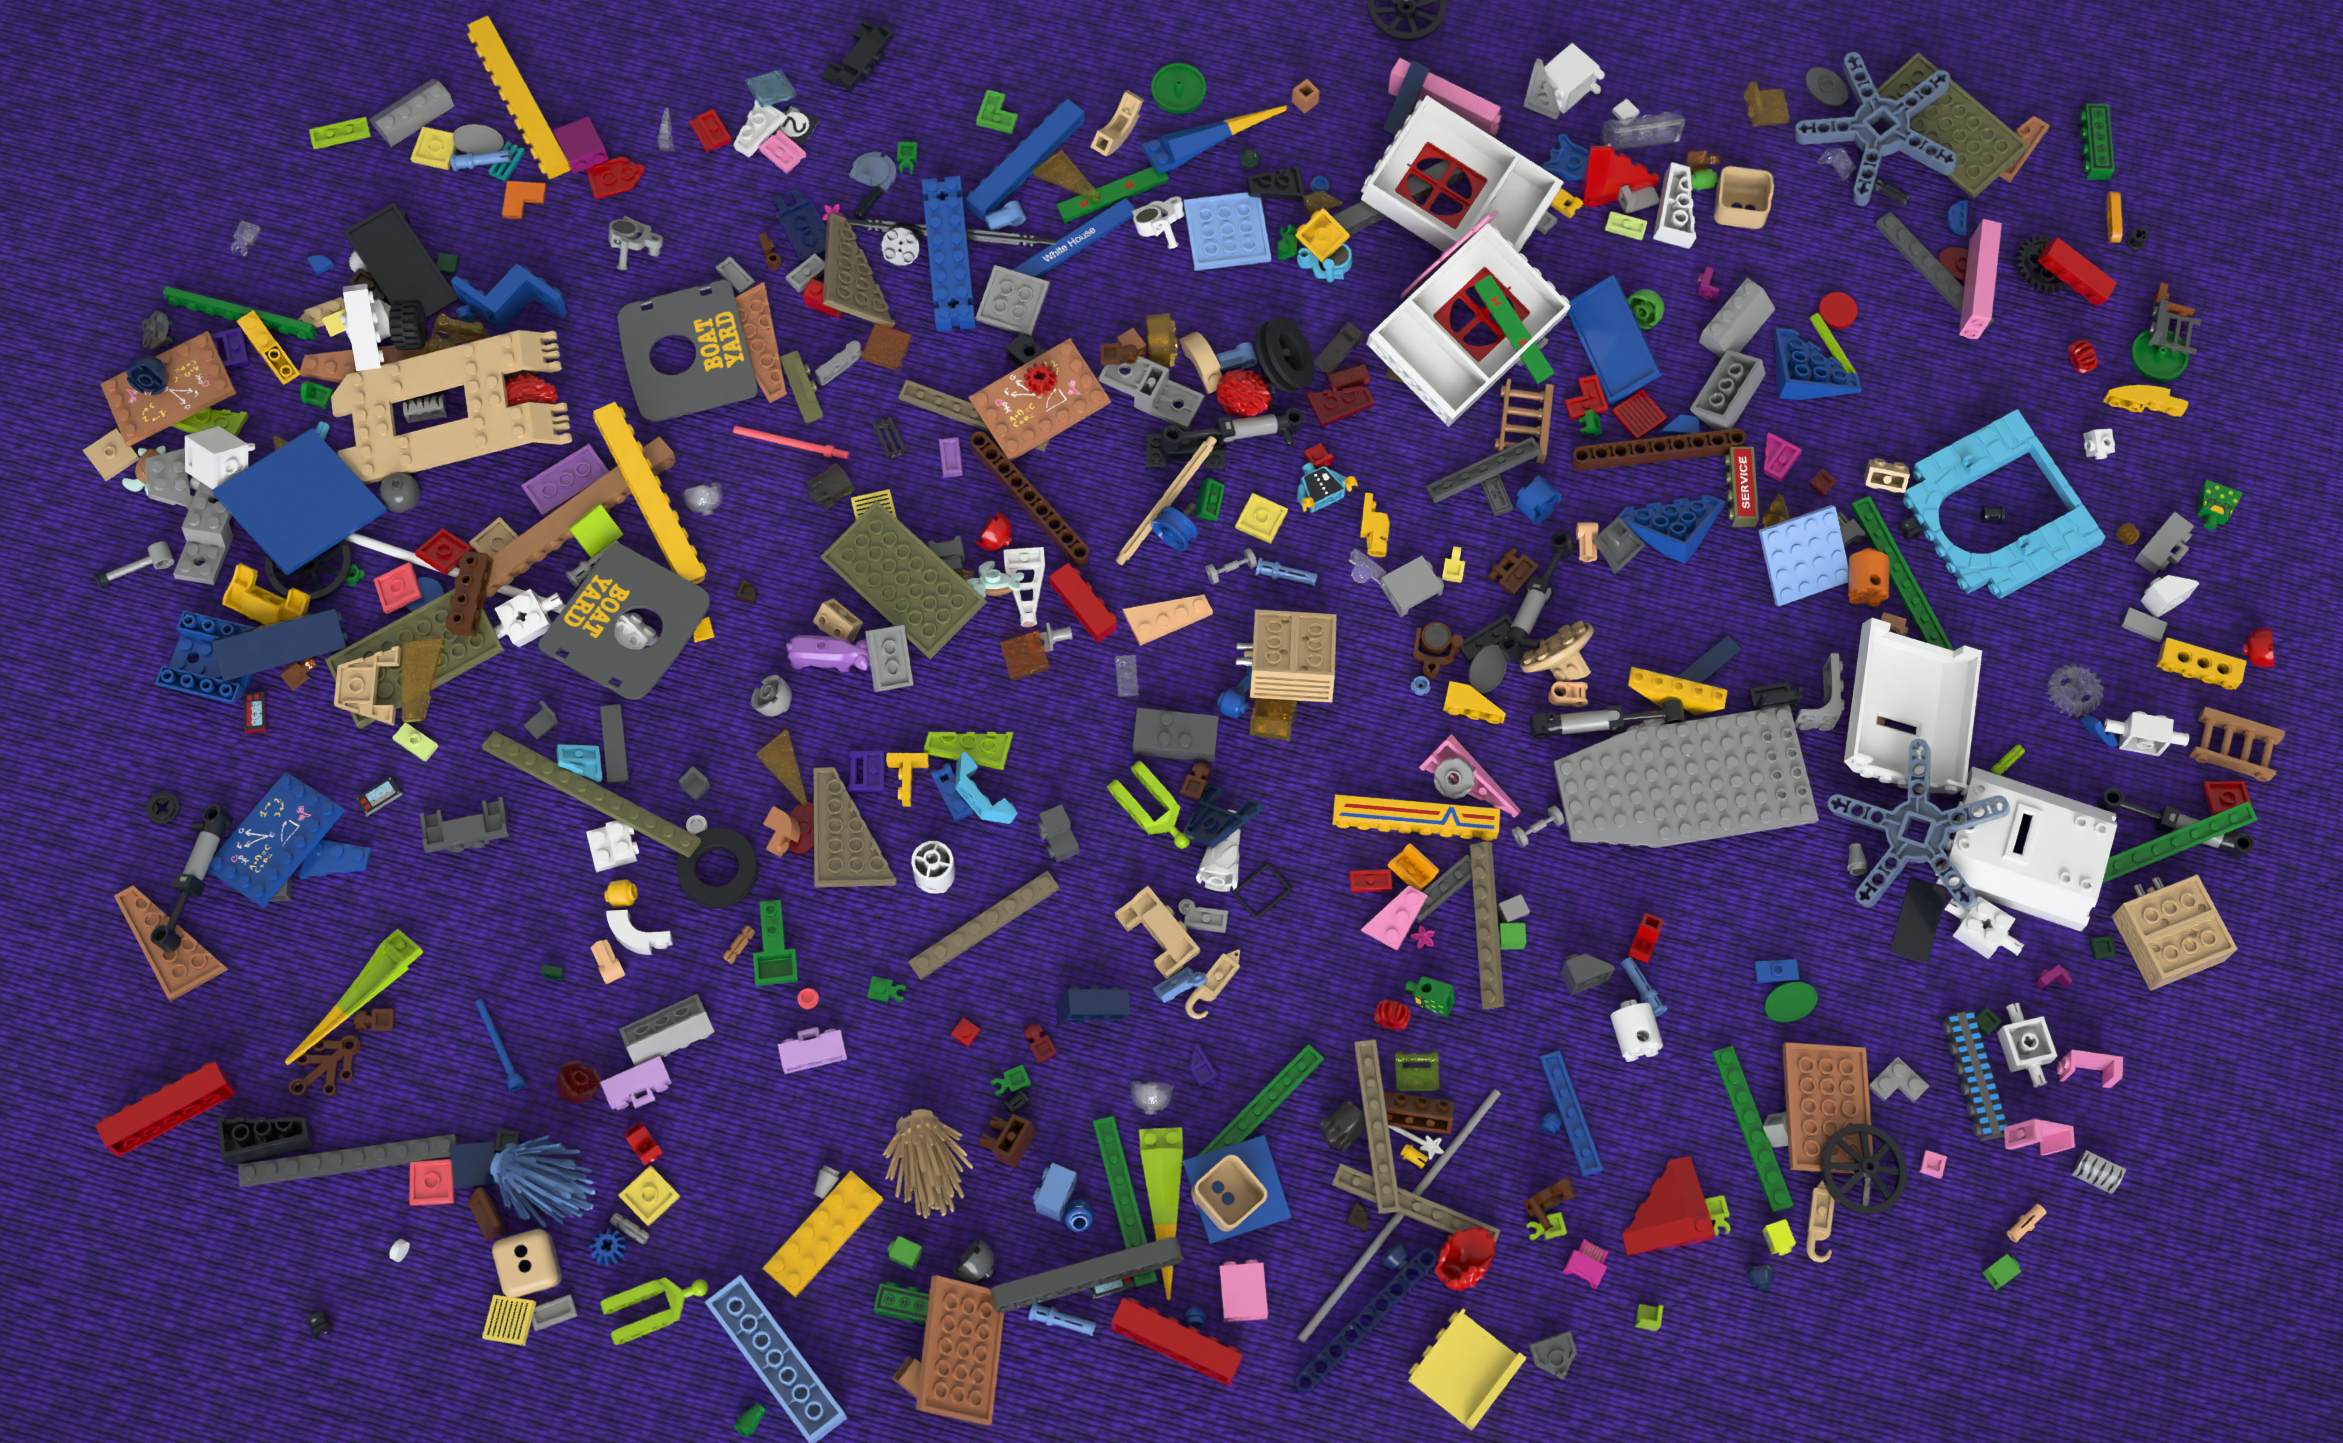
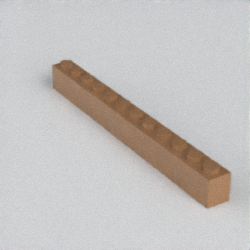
[485,437,676,598]

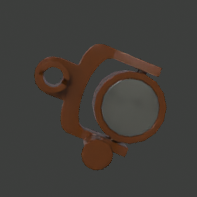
[1413,622,1463,680]
[1522,1177,1578,1233]

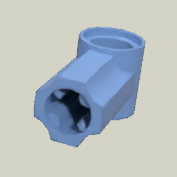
[985,201,1026,231]
[1216,342,1258,372]

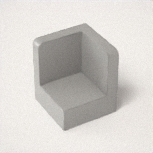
[1497,894,1530,923]
[1763,1112,1788,1148]

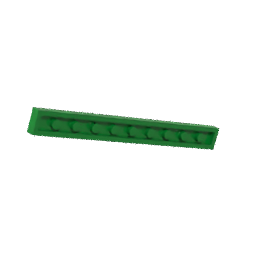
[1851,496,1954,651]

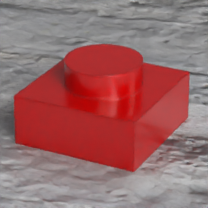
[951,1018,981,1048]

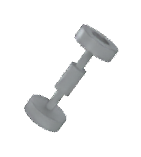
[1205,548,1257,584]
[1512,805,1565,847]

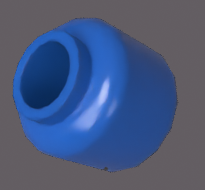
[1217,689,1249,719]
[1064,1199,1093,1232]

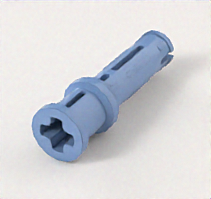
[451,149,511,171]
[1255,558,1317,586]
[1621,957,1668,1017]
[1029,1303,1096,1336]

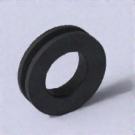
[1255,316,1315,393]
[677,828,758,909]

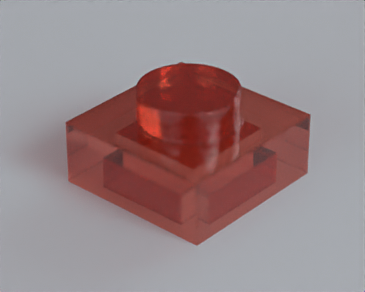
[1809,469,1838,497]

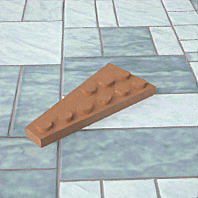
[735,282,787,403]
[299,341,431,383]

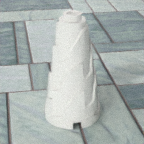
[1196,810,1241,892]

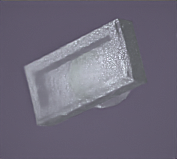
[1349,548,1386,584]

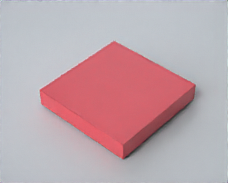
[373,562,423,614]
[409,1159,455,1206]

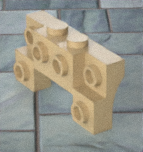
[1115,886,1200,980]

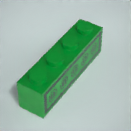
[2079,104,2114,180]
[874,1282,930,1325]

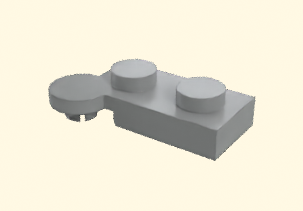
[1178,899,1228,933]

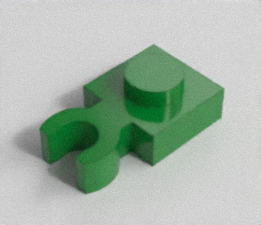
[897,142,917,174]
[1278,224,1297,261]
[867,976,907,1002]
[991,1065,1031,1096]

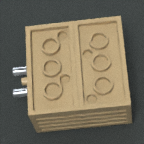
[1236,610,1337,702]
[2111,875,2237,991]

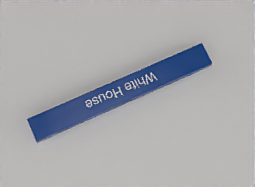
[1013,198,1136,278]

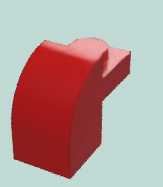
[1628,912,1664,963]
[622,1121,663,1166]

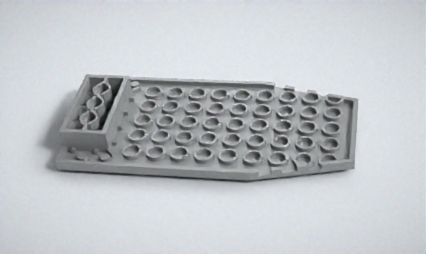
[1553,705,1819,848]

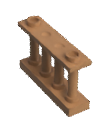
[1494,379,1554,464]
[2189,707,2285,781]

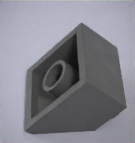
[1560,954,1615,996]

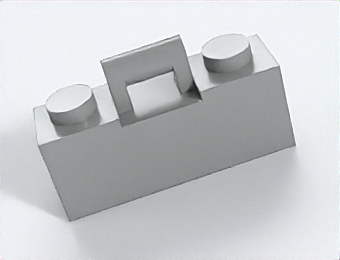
[2135,512,2194,574]

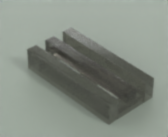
[873,417,906,459]

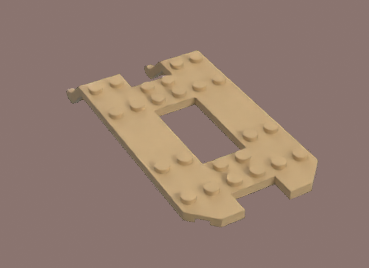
[331,330,572,485]

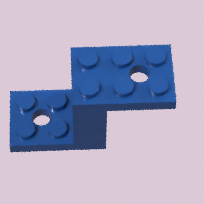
[451,263,568,331]

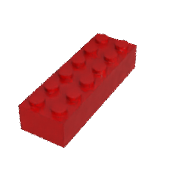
[95,1062,237,1157]
[1111,1297,1243,1386]

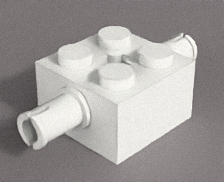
[494,589,563,647]
[2104,711,2189,756]
[1944,896,2024,959]
[1997,1003,2057,1087]

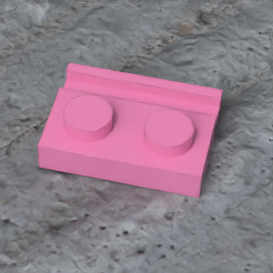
[759,130,806,174]

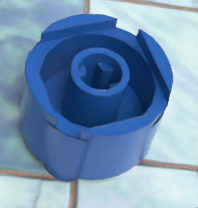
[1516,475,1562,523]

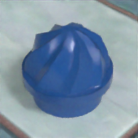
[1539,1113,1561,1135]
[1184,1307,1206,1329]

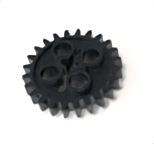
[2013,235,2069,295]

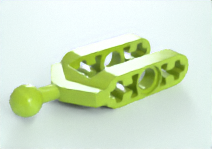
[1107,761,1190,849]
[600,1277,708,1345]

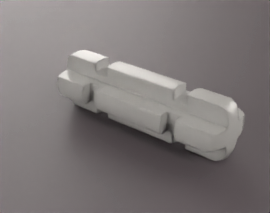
[610,1213,650,1244]

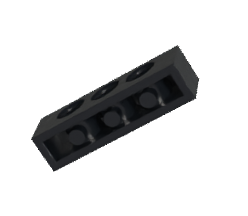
[1006,333,1048,367]

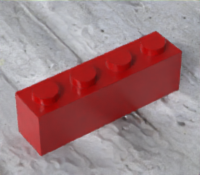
[2037,237,2117,306]
[1049,563,1117,643]

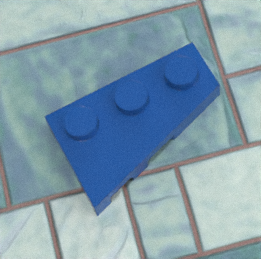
[299,840,372,879]

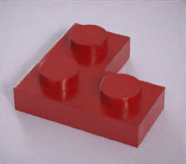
[1564,374,1608,420]

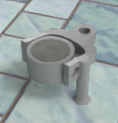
[608,216,663,270]

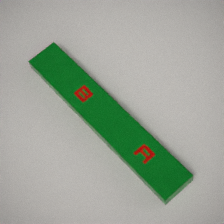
[1056,167,1169,223]
[1474,274,1555,385]

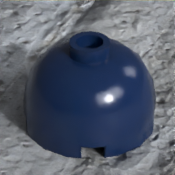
[126,355,169,395]

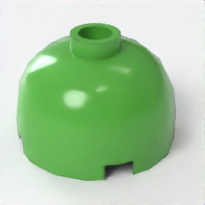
[1627,289,1665,329]

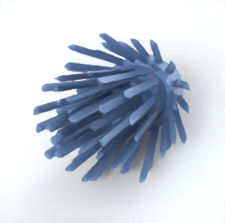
[490,1136,595,1227]

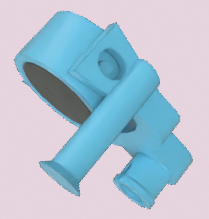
[1297,243,1352,282]

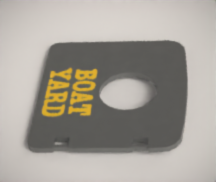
[618,280,758,422]
[539,543,710,700]

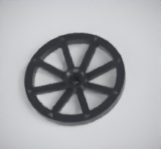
[1367,0,1446,42]
[265,539,352,603]
[1820,1124,1907,1215]

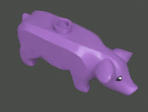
[786,635,871,672]

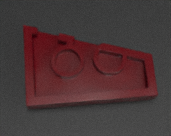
[1305,387,1375,428]

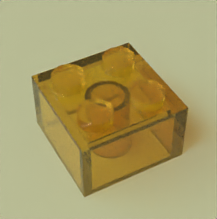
[1146,313,1178,367]
[1250,698,1298,742]

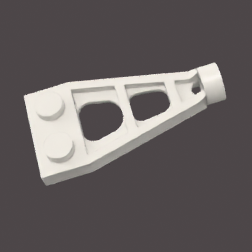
[1004,547,1045,627]

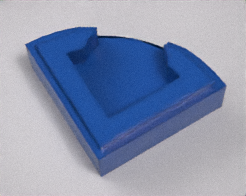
[307,255,334,276]

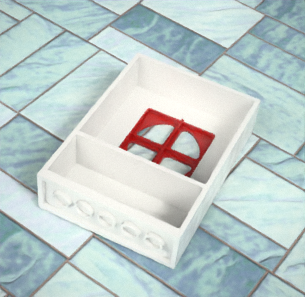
[1361,96,1564,254]
[1366,223,1571,427]

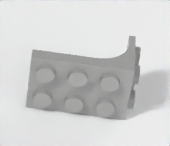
[1794,653,1844,731]

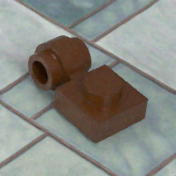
[758,232,782,270]
[1100,343,1138,365]
[1180,761,1212,801]
[353,1009,395,1032]

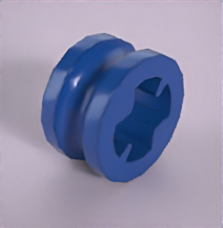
[455,305,475,323]

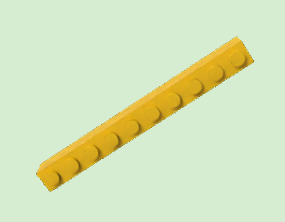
[467,16,570,180]
[593,402,707,584]

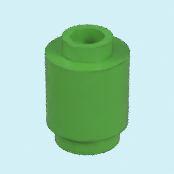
[1691,169,1718,191]

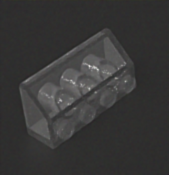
[1600,112,1685,150]

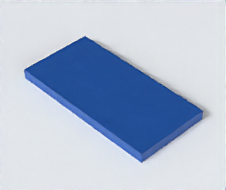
[1568,275,1662,404]

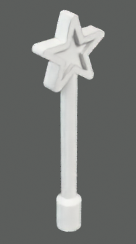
[1388,1126,1444,1160]

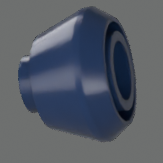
[1382,1243,1410,1271]
[1746,1266,1776,1291]

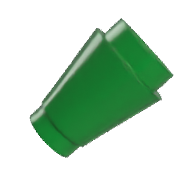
[734,1403,766,1437]

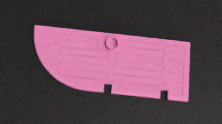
[1400,210,1500,299]

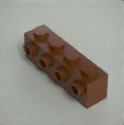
[446,551,494,637]
[1383,1091,1454,1134]

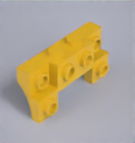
[222,563,311,625]

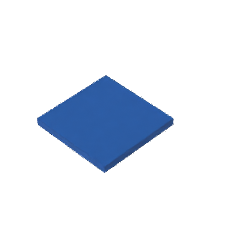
[1183,1135,1292,1244]

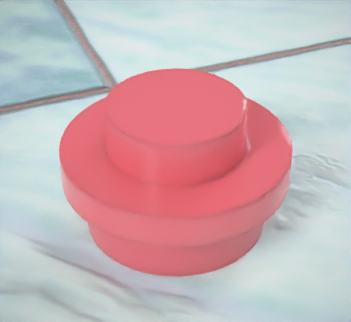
[797,988,819,1009]

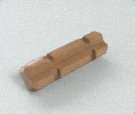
[723,925,755,963]

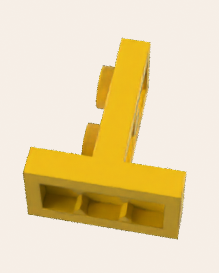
[886,753,929,807]

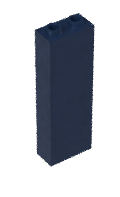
[211,607,348,681]

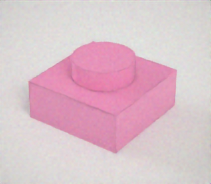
[1919,1150,1947,1178]

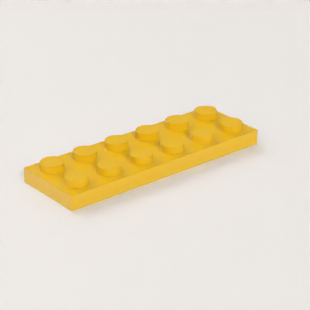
[763,1171,883,1298]

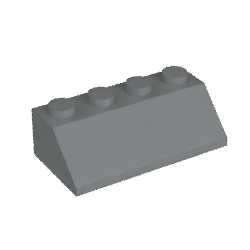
[369,79,454,147]
[1699,278,1775,358]
[1690,350,1766,430]
[619,994,714,1066]

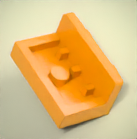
[1387,843,1439,891]

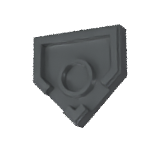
[1528,1330,1577,1380]

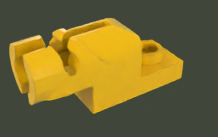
[1360,493,1390,558]

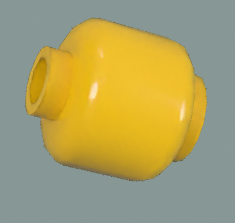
[604,879,638,908]

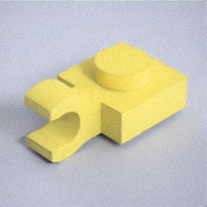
[1442,546,1465,583]

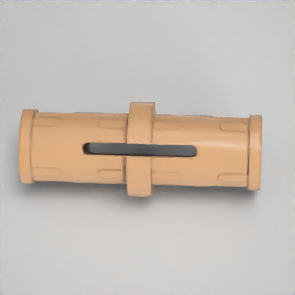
[2006,1204,2046,1243]

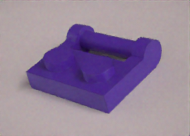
[211,327,250,370]
[847,751,885,794]

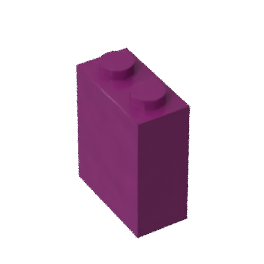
[553,116,609,174]

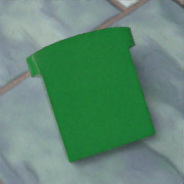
[301,381,334,409]

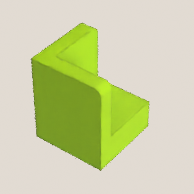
[1635,1304,1663,1331]

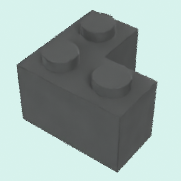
[1037,804,1079,863]

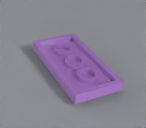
[521,444,609,518]

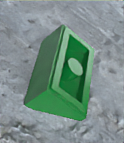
[1194,478,1225,521]

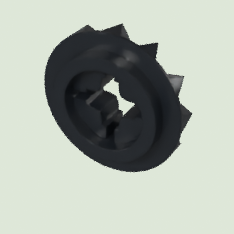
[146,792,180,825]

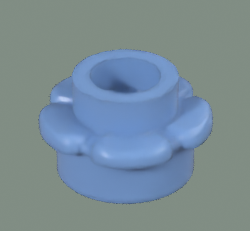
[1411,676,1431,696]

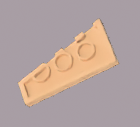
[1123,595,1213,646]

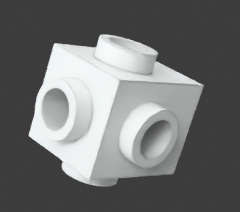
[2084,429,2115,460]

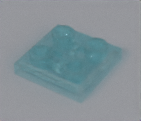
[746,69,796,107]

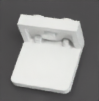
[614,612,659,650]

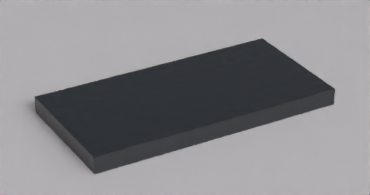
[343,202,458,320]

